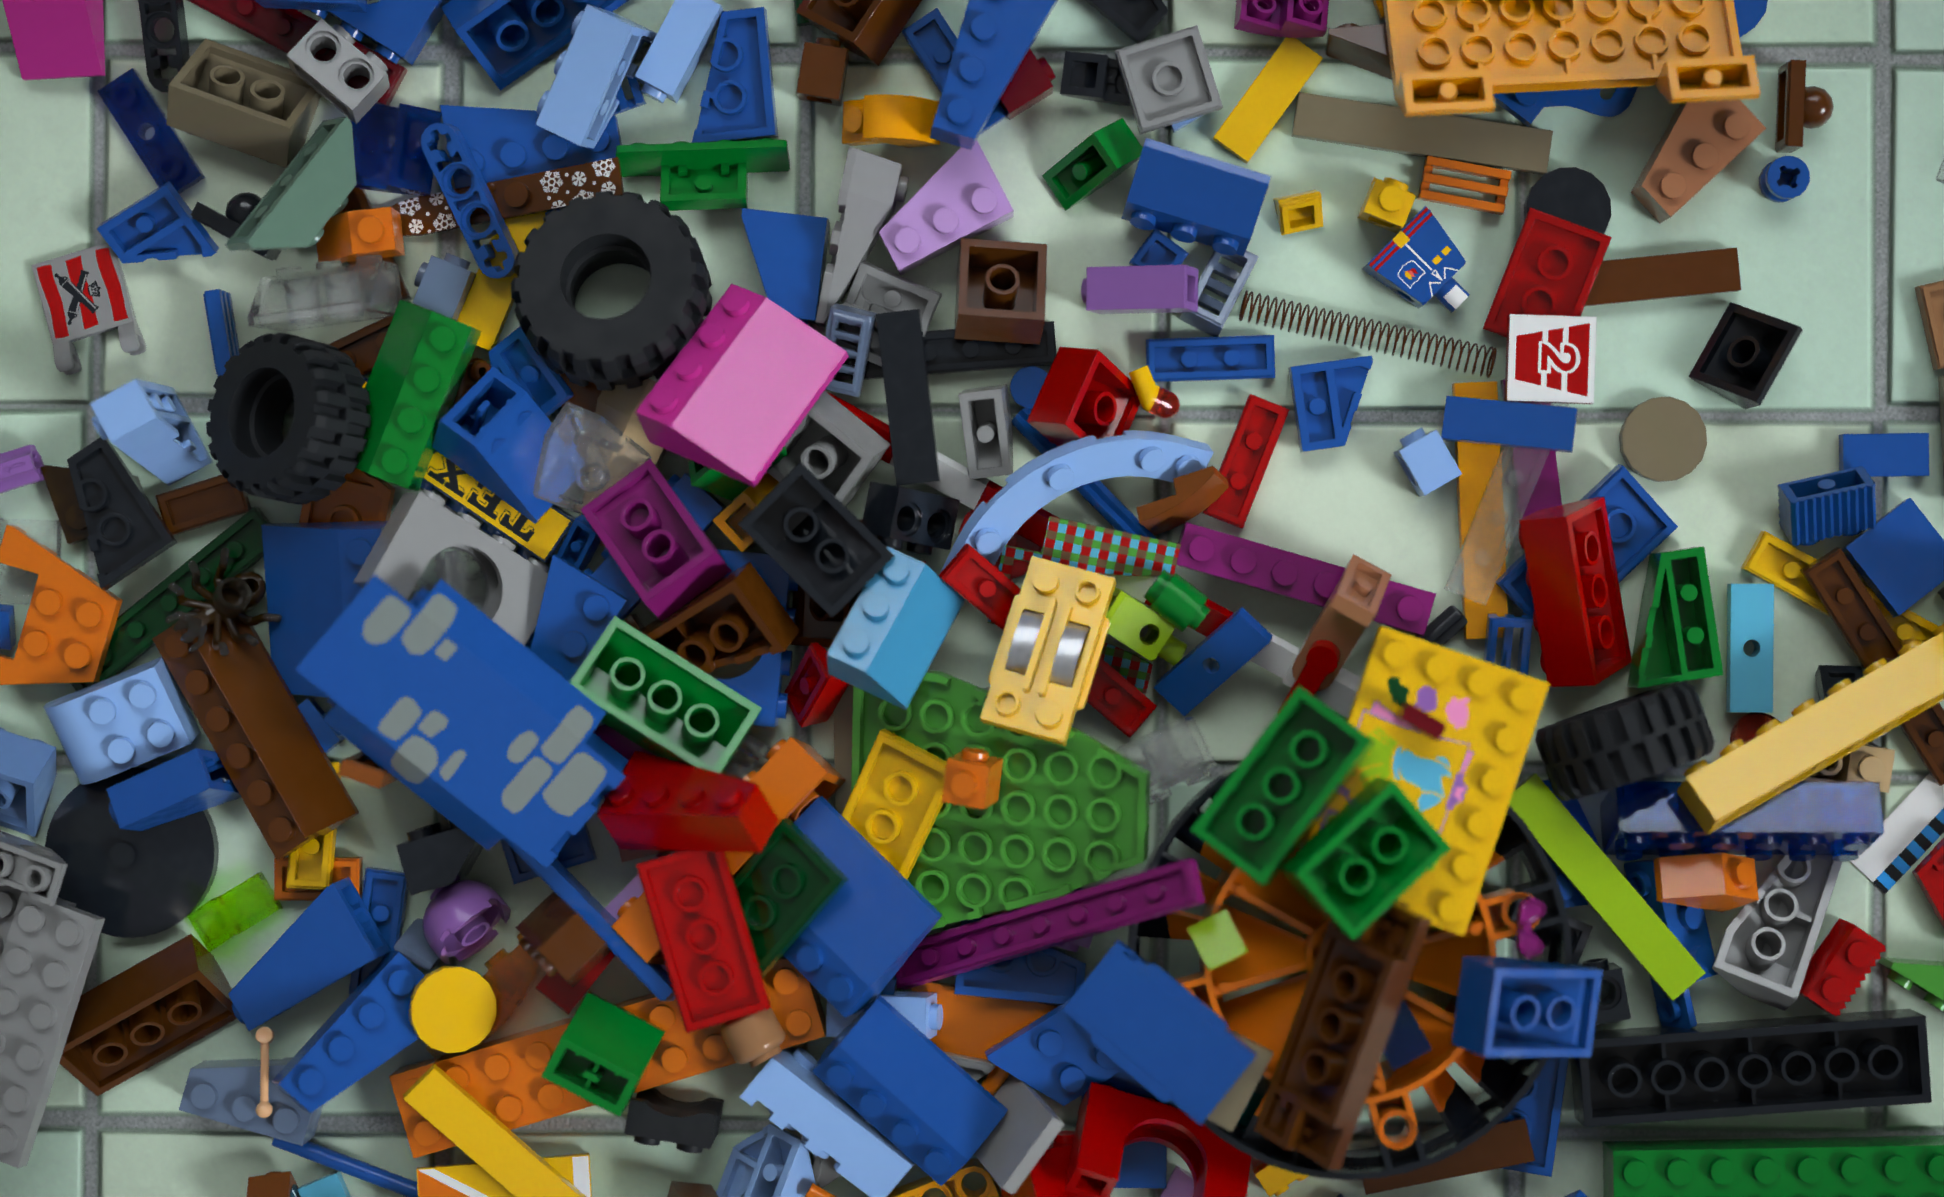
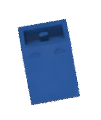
[432,367,587,524]

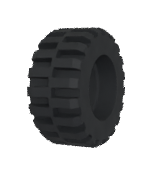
[206,332,371,505]
[1535,680,1715,801]

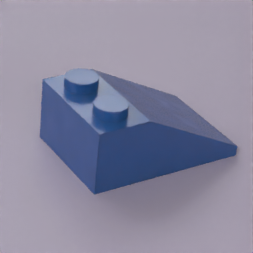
[1452,956,1603,1057]

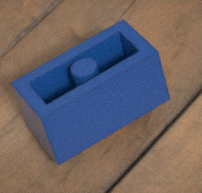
[557,514,601,571]
[298,697,345,754]

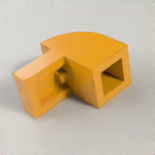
[842,94,940,148]

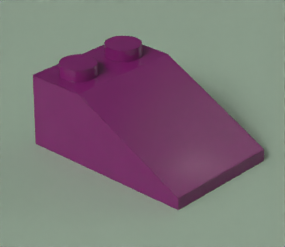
[580,459,732,622]

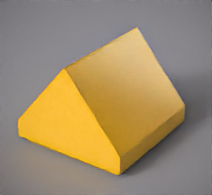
[1274,190,1323,235]

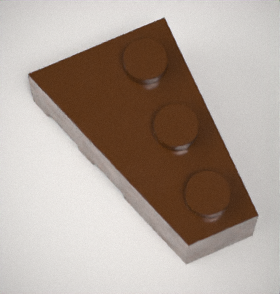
[515,892,610,987]

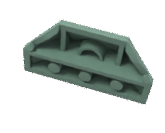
[225,117,356,251]

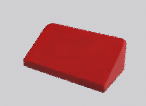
[784,642,849,728]

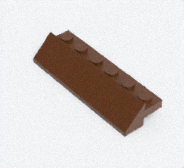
[152,608,359,859]
[1254,900,1431,1170]

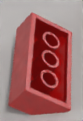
[1519,496,1631,687]

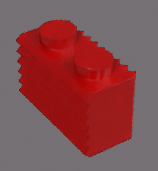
[1799,918,1886,1016]

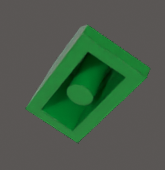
[1042,118,1143,211]

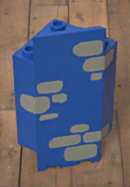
[294,575,629,869]

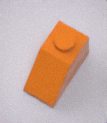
[316,206,405,265]
[1653,853,1759,912]

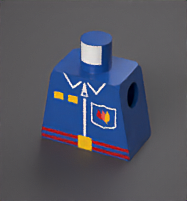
[1363,206,1470,313]

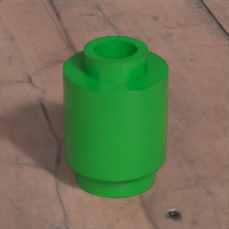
[1143,570,1210,632]

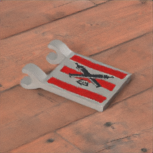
[31,243,146,375]

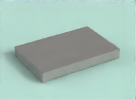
[974,1074,1064,1195]

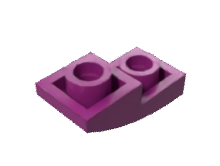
[1234,0,1329,38]

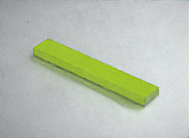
[1509,773,1706,1001]

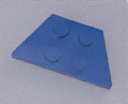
[985,1000,1123,1106]

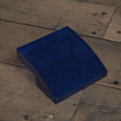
[350,103,442,196]

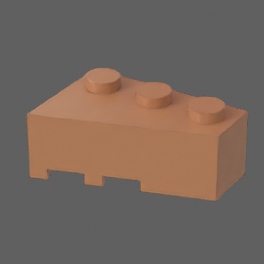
[1631,100,1766,223]

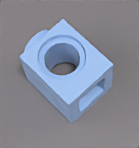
[1394,427,1462,497]

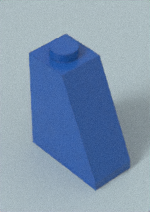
[741,208,830,325]
[106,748,242,831]

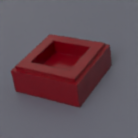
[1394,703,1446,741]

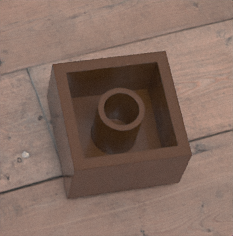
[954,238,1047,345]

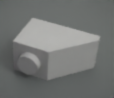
[958,384,1013,479]

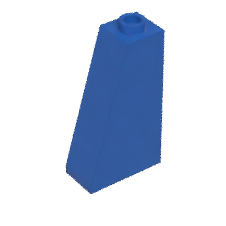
[228,877,391,1031]

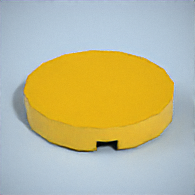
[409,966,497,1053]

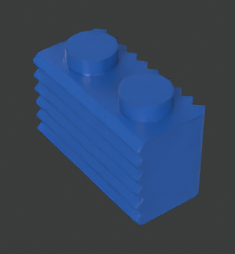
[1777,466,1876,546]

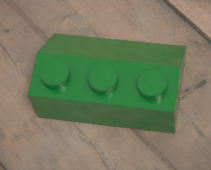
[1279,777,1451,941]

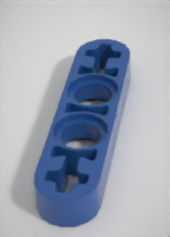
[421,123,519,279]

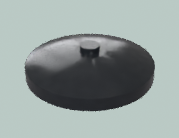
[45,767,219,938]

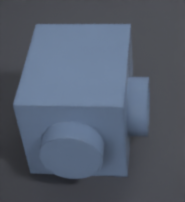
[412,253,476,321]

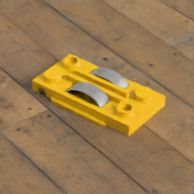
[980,556,1116,746]

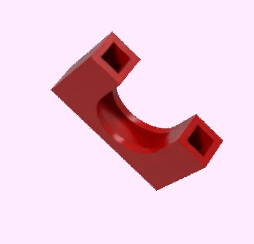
[1064,1082,1252,1197]

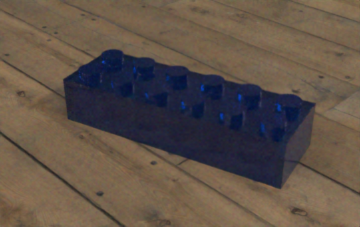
[1600,781,1884,861]

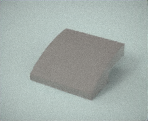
[837,261,942,367]

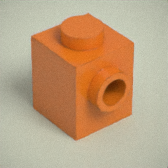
[942,748,1003,810]

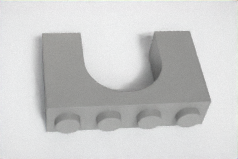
[353,489,549,646]

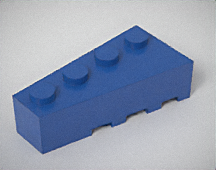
[929,0,1058,150]
[271,951,425,1113]

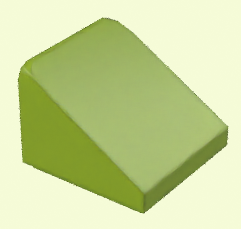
[1187,908,1248,971]

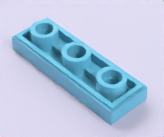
[1726,584,1774,713]

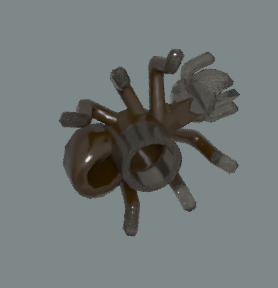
[165,548,282,656]

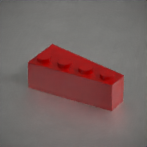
[596,751,779,853]

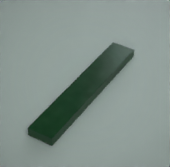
[70,507,271,691]

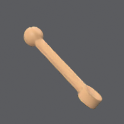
[255,1027,275,1118]

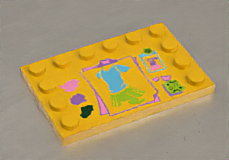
[1305,626,1550,937]

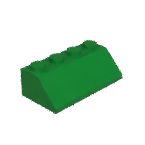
[356,299,481,491]
[569,616,762,774]

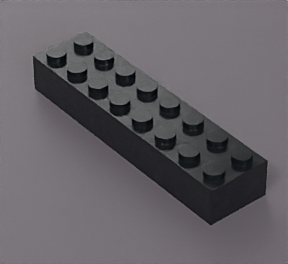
[1570,1009,1932,1127]

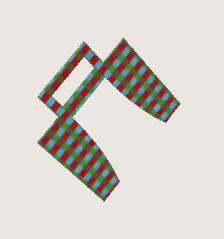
[987,516,1181,694]

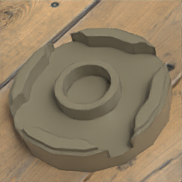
[1619,397,1707,482]

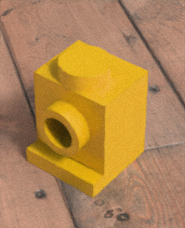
[1357,177,1416,234]

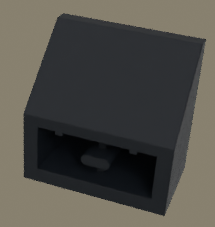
[396,821,483,895]

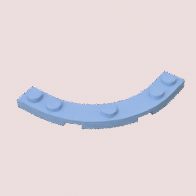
[940,430,1214,591]

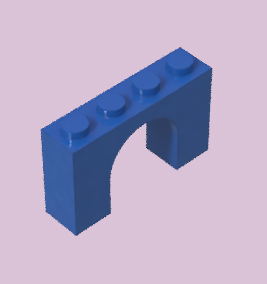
[309,0,451,65]
[712,549,799,727]

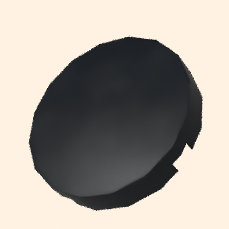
[1524,167,1611,234]

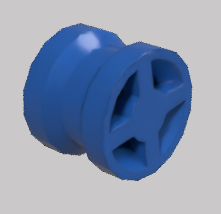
[1759,156,1810,203]

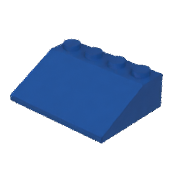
[261,521,388,698]
[783,796,942,1018]

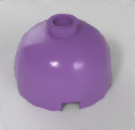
[423,880,511,964]

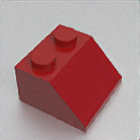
[1027,347,1140,446]

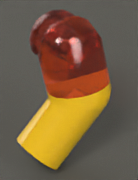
[1128,365,1180,419]

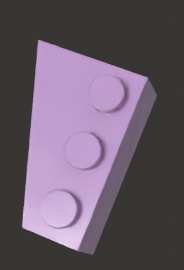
[879,140,1014,276]

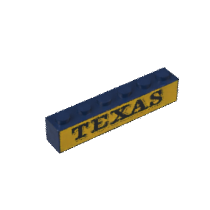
[362,377,575,563]

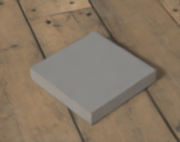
[1115,25,1223,135]

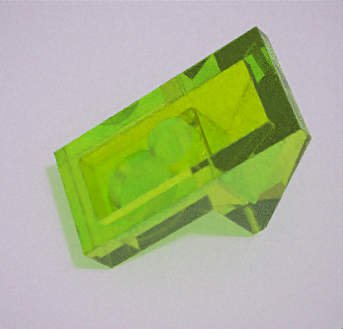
[187,872,283,952]

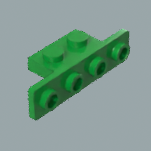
[616,138,790,211]

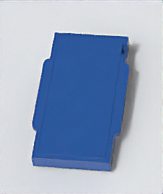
[1062,940,1258,1125]

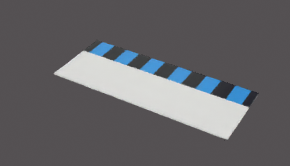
[1848,773,1944,894]

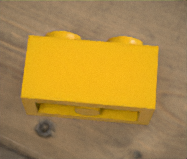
[1253,1162,1308,1197]

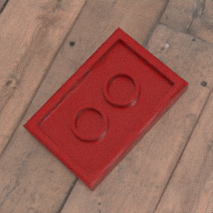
[1483,207,1612,338]

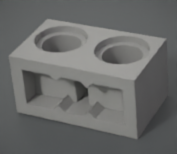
[286,19,390,124]

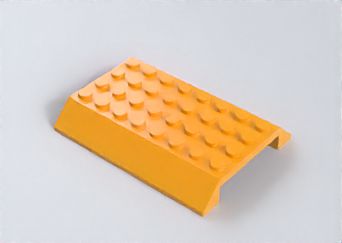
[1383,0,1761,117]

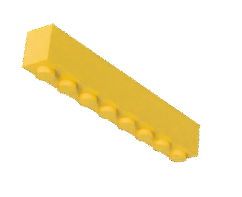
[1677,623,1944,835]

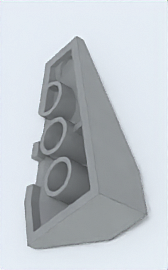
[815,147,909,327]
[1712,829,1848,1011]

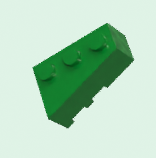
[1627,546,1724,688]

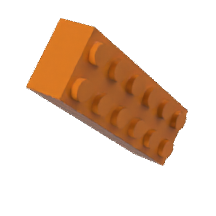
[611,737,846,965]

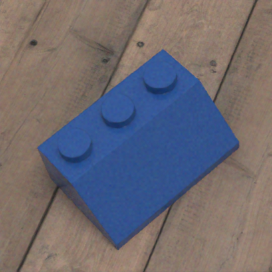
[1121,138,1271,256]

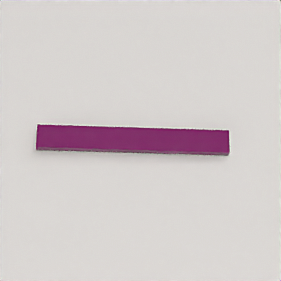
[895,858,1205,990]

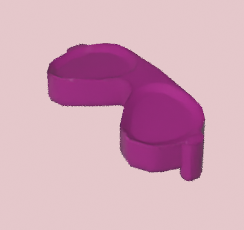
[1516,896,1546,960]

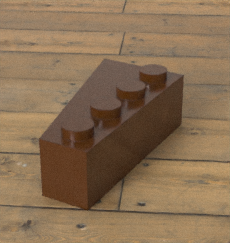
[639,561,800,673]

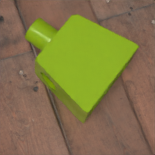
[1106,587,1187,666]

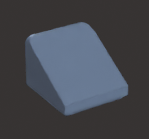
[394,918,441,971]

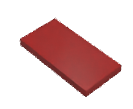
[636,851,772,1033]

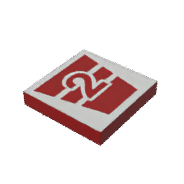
[1505,314,1597,404]

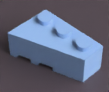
[535,4,657,148]
[90,379,213,486]

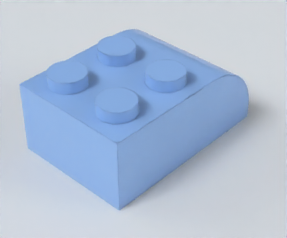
[44,657,200,785]

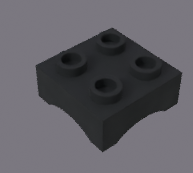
[624,1087,724,1153]

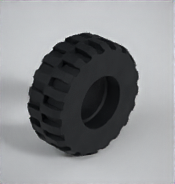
[511,191,712,391]

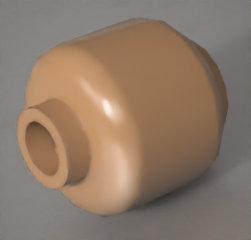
[720,1008,785,1068]

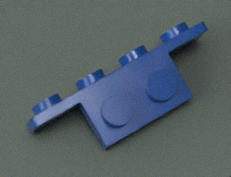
[1624,860,1718,1029]

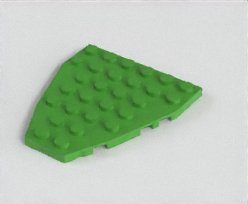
[851,671,1151,930]

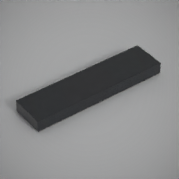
[876,309,941,486]

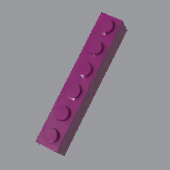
[1176,522,1436,635]

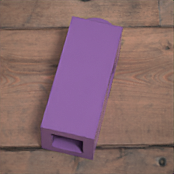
[1081,265,1198,314]

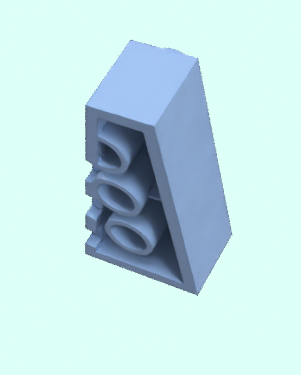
[740,1047,915,1197]

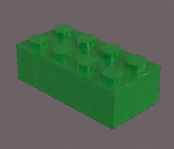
[1191,686,1376,885]

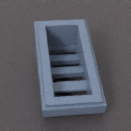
[1180,250,1259,337]
[825,304,878,398]

